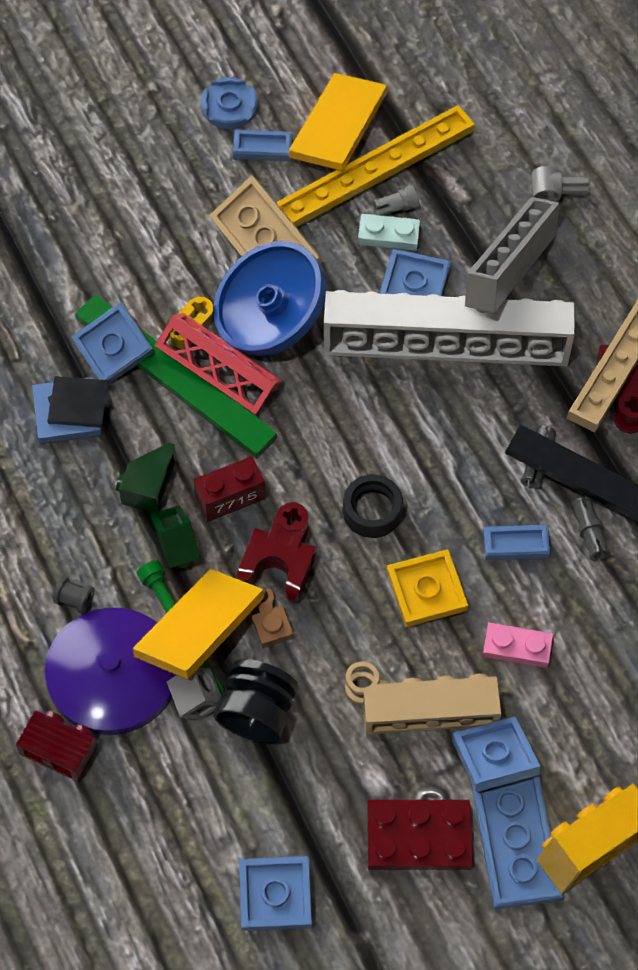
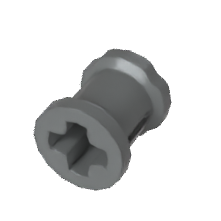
[52,576,95,614]

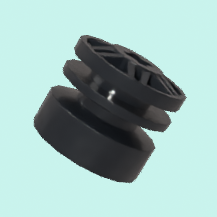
[213,659,299,743]

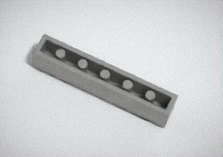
[465,197,559,313]

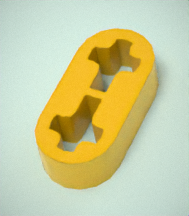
[169,296,214,348]

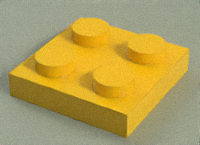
[386,549,468,628]

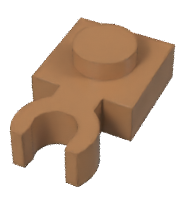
[251,588,293,649]

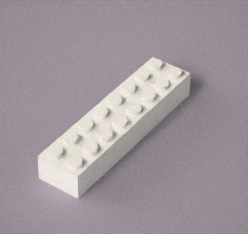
[324,290,574,366]

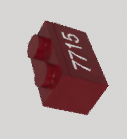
[193,456,266,522]

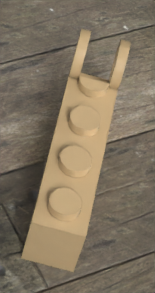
[345,661,501,735]

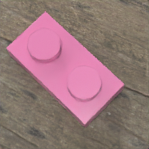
[483,622,553,668]

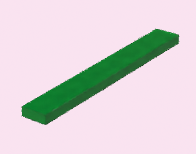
[75,294,277,459]

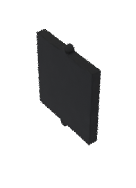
[47,376,109,428]

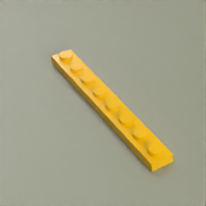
[276,105,475,227]

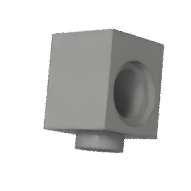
[167,667,221,720]

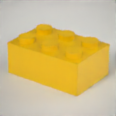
[537,783,638,894]

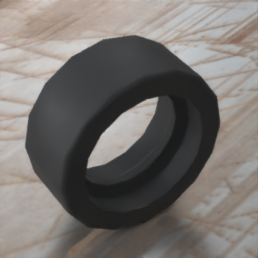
[342,474,403,538]

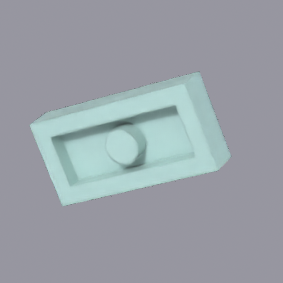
[358,214,420,251]

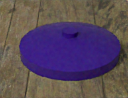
[45,608,176,735]

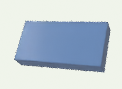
[233,130,292,162]
[483,525,550,560]

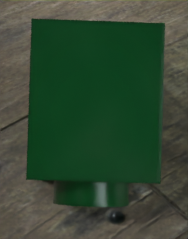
[116,443,177,512]
[150,505,201,568]

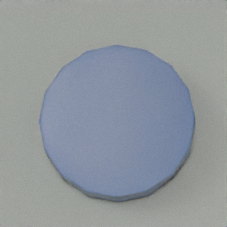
[201,77,258,129]

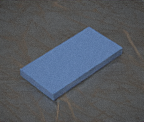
[470,775,563,910]

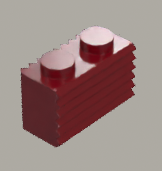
[16,710,98,782]

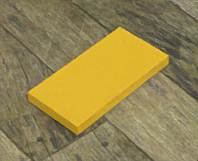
[289,73,388,171]
[132,569,264,679]

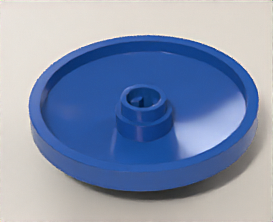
[213,241,327,356]

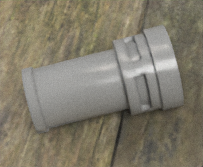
[373,185,419,216]

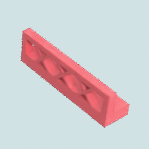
[155,312,283,414]

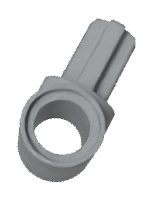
[532,166,590,202]

